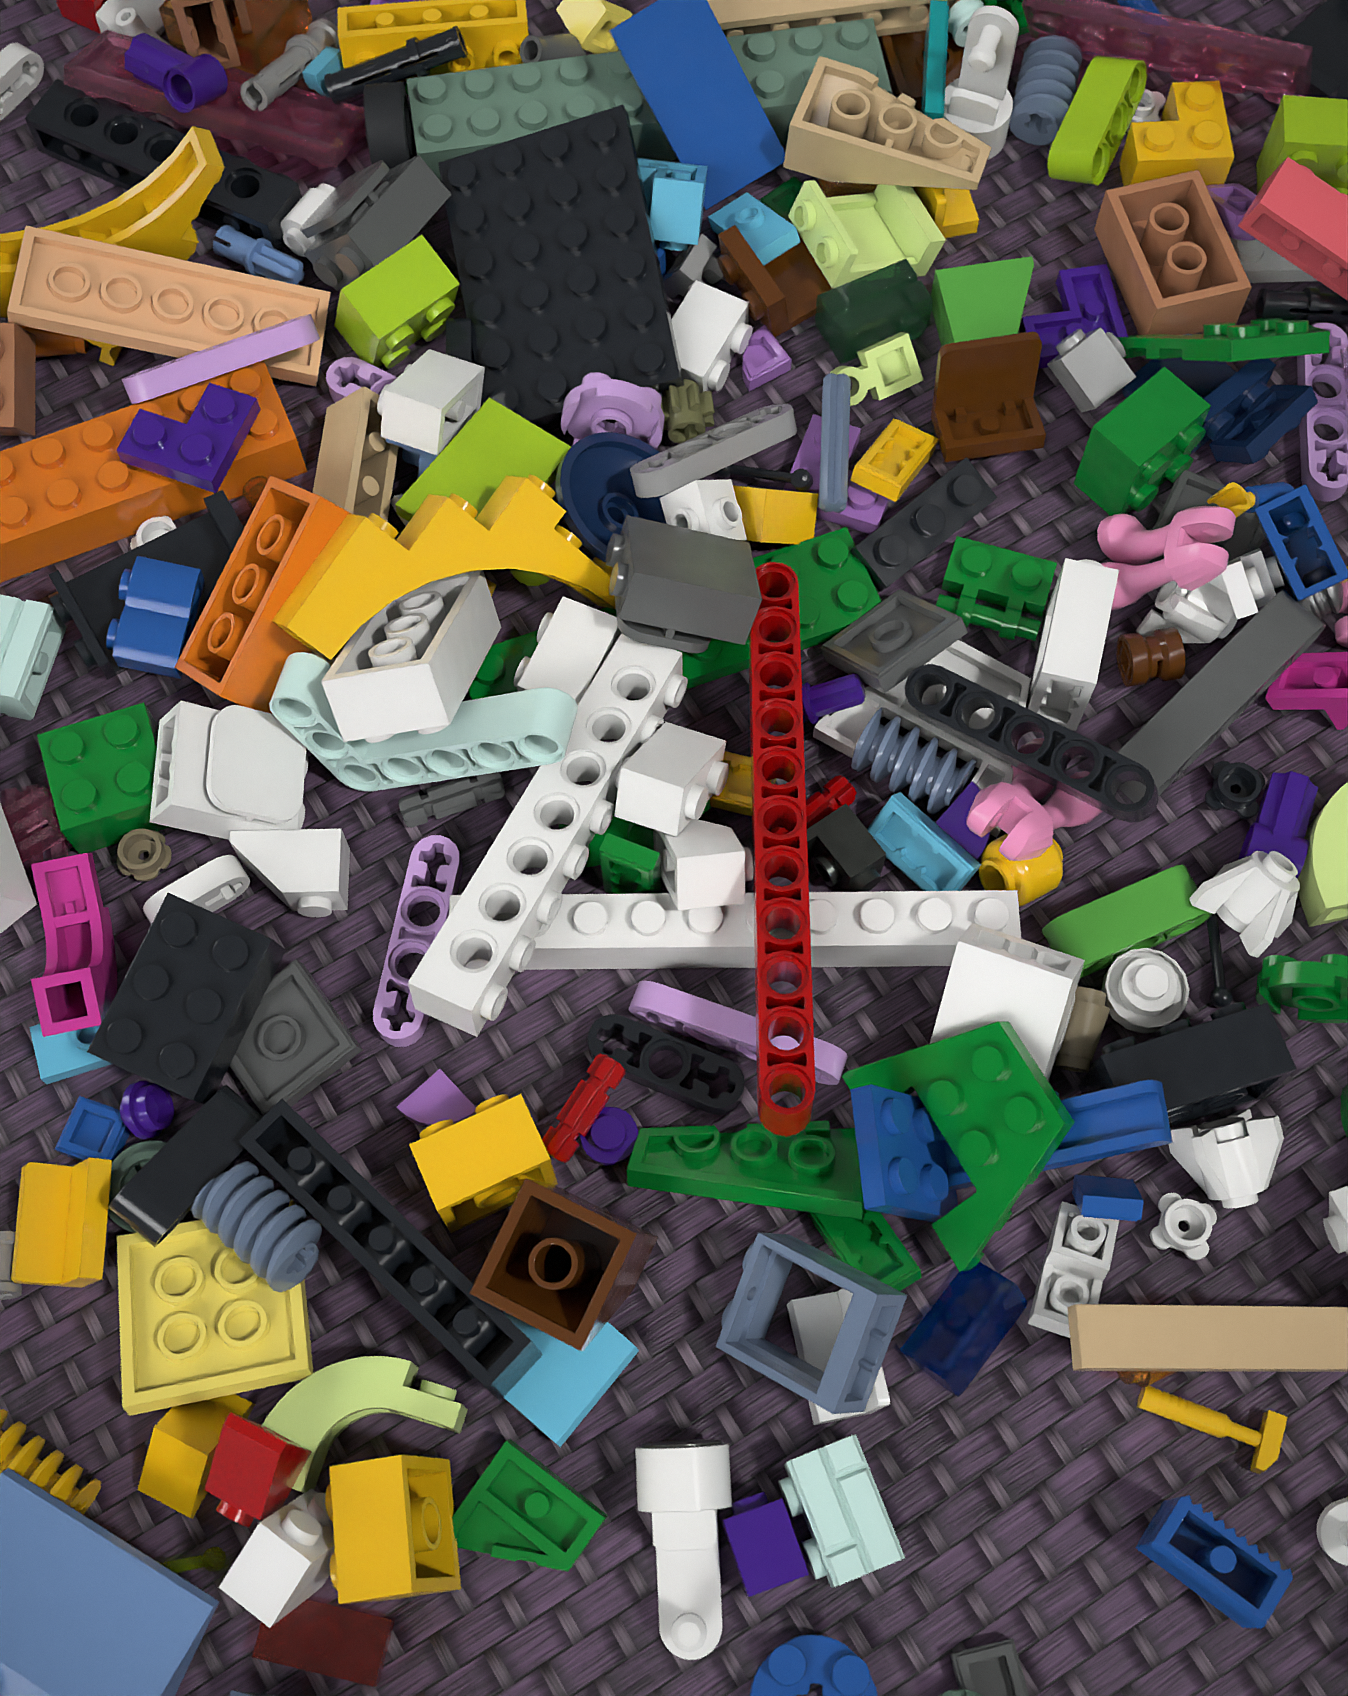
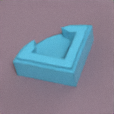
[302,46,344,98]

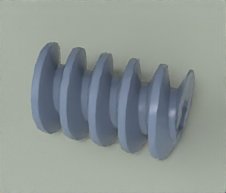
[1009,35,1083,145]
[851,707,977,815]
[191,1161,322,1292]

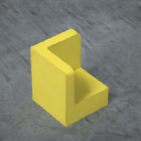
[556,0,633,54]

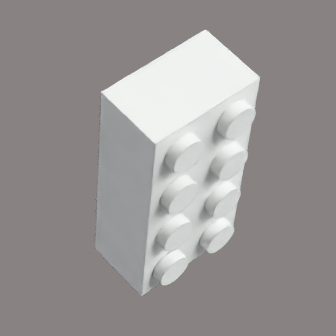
[321,570,501,743]

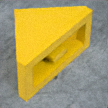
[733,485,819,545]
[137,1394,255,1519]

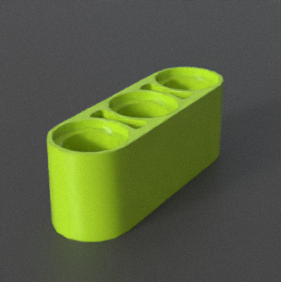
[1048,55,1147,185]

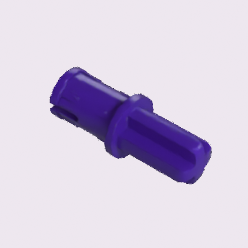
[769,674,866,734]

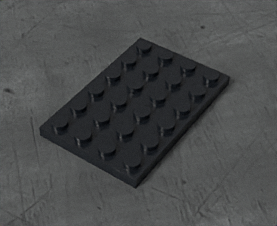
[438,105,685,427]

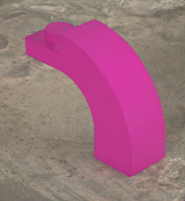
[31,853,117,1037]

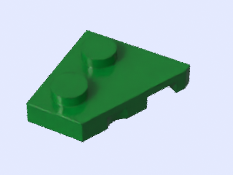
[452,1439,608,1572]

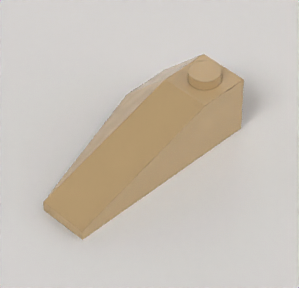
[783,56,992,190]

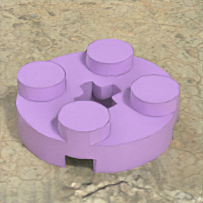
[561,372,664,449]

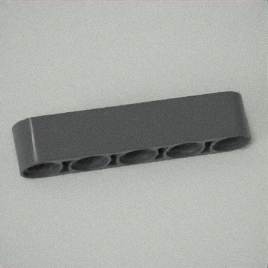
[1117,590,1326,803]

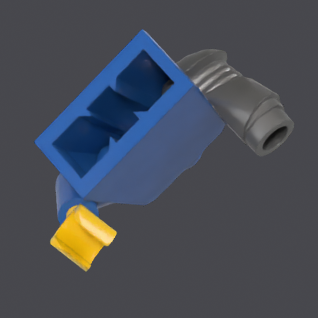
[1207,482,1348,620]

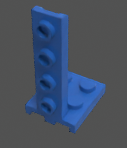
[850,1080,1173,1222]

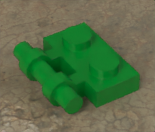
[936,536,1057,641]

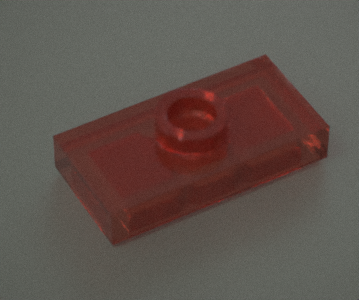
[252,1599,395,1687]

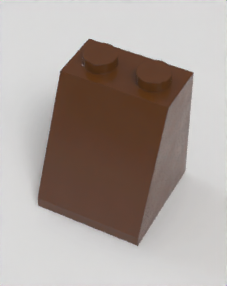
[469,1178,658,1351]

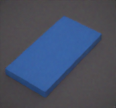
[609,0,785,210]

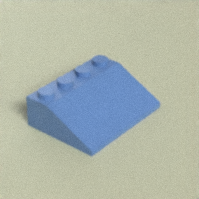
[0,1468,220,1696]

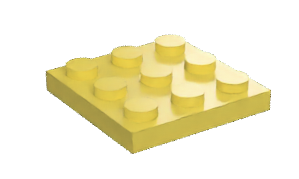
[117,1200,313,1416]

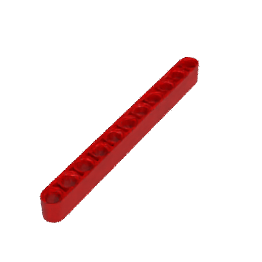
[749,562,816,1136]

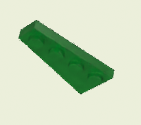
[627,1121,864,1220]

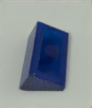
[900,1262,1027,1397]

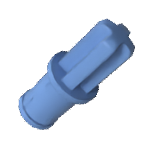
[213,225,305,285]

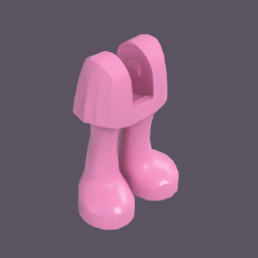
[1097,506,1236,611]
[966,738,1103,861]

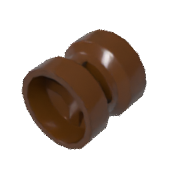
[1116,627,1185,687]

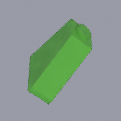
[930,256,1034,346]

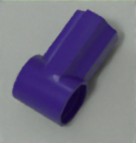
[124,33,228,113]
[1238,771,1318,879]

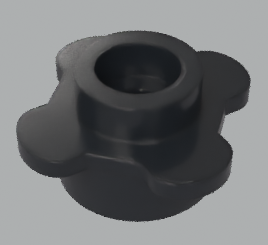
[1205,761,1265,819]

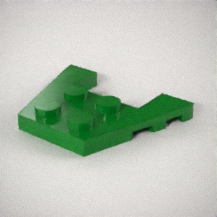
[1117,318,1330,362]
[842,1021,1075,1272]

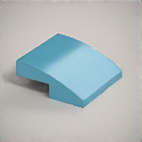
[503,1312,639,1447]

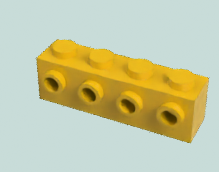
[337,0,529,82]

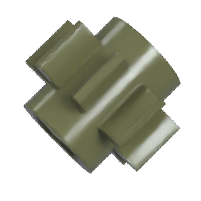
[661,379,715,443]

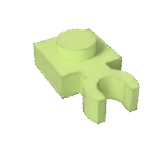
[830,332,924,406]

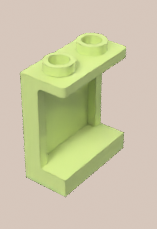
[788,180,946,288]

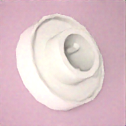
[1101,948,1189,1033]

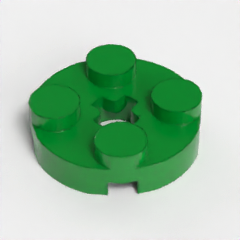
[1256,954,1348,1023]

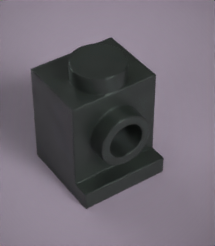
[807,804,886,892]

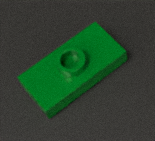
[599,833,662,894]
[807,1208,921,1291]

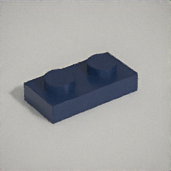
[1209,384,1318,465]

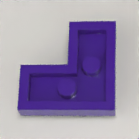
[1019,264,1128,369]
[116,383,261,493]

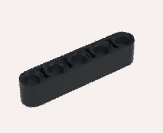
[905,664,1159,823]

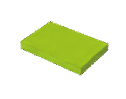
[395,397,571,522]

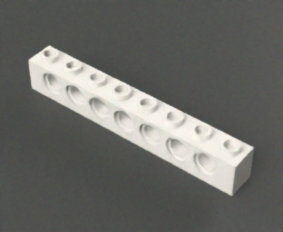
[408,633,688,1037]

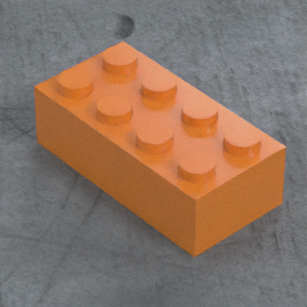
[174,476,352,714]

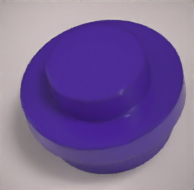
[120,1081,174,1139]
[580,1107,638,1166]

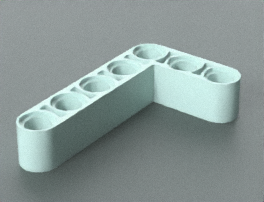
[269,652,578,791]

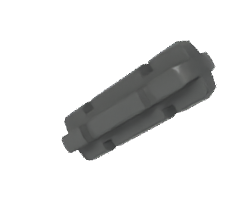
[398,772,505,828]

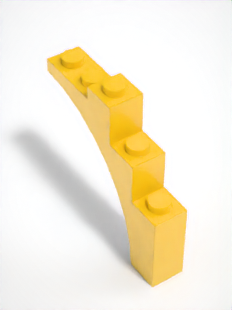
[0,126,225,318]
[272,475,616,660]

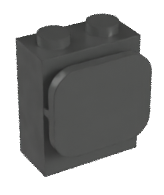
[300,155,452,291]
[606,515,762,653]

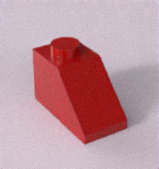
[204,1412,312,1528]

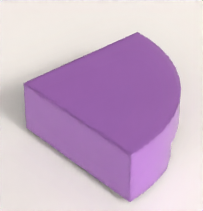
[742,325,792,392]
[396,1069,476,1126]

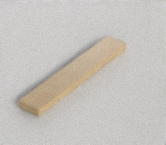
[1067,1304,1348,1372]

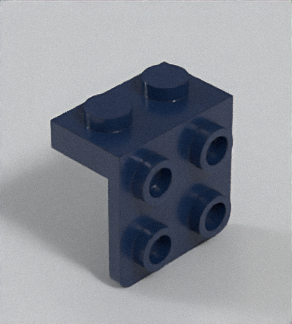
[1122,333,1276,455]

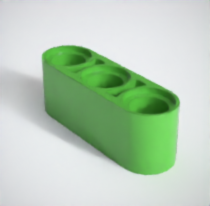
[1042,865,1212,979]

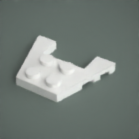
[813,640,1031,838]

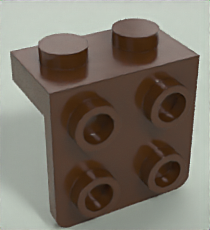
[717,223,853,337]
[931,332,1046,462]

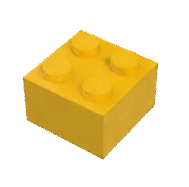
[409,1094,558,1233]
[325,1455,461,1604]

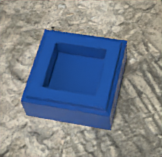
[54,1096,131,1162]
[1072,1175,1144,1221]

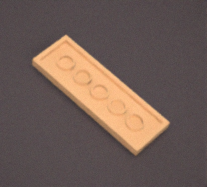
[7,226,331,386]

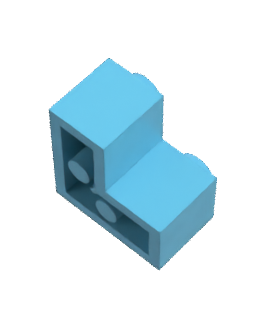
[637,158,708,251]

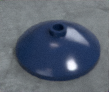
[556,432,669,562]

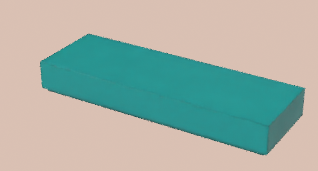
[921,0,949,120]

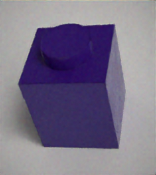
[722,1492,809,1597]

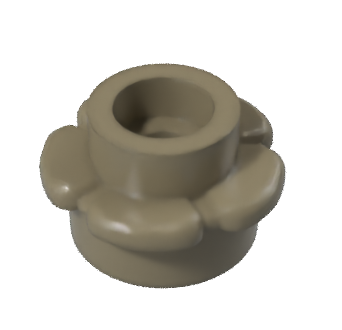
[117,829,172,881]

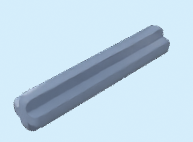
[819,373,851,513]

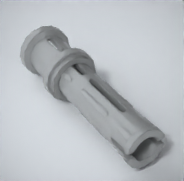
[240,19,340,111]

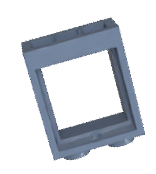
[716,1232,907,1414]

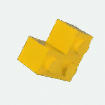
[1119,80,1234,186]

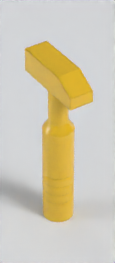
[1137,1384,1287,1474]

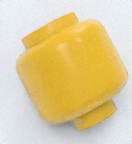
[979,834,1063,907]

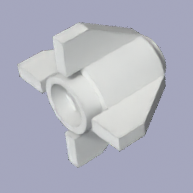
[1136,574,1237,643]
[1189,851,1300,958]
[1168,1109,1284,1208]

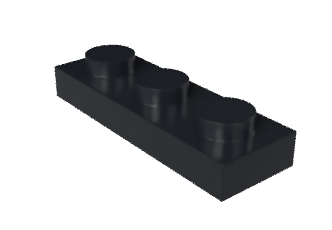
[850,457,998,592]

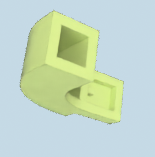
[1298,782,1348,927]
[262,1356,468,1493]

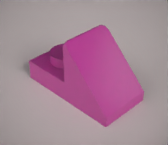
[1265,652,1348,730]

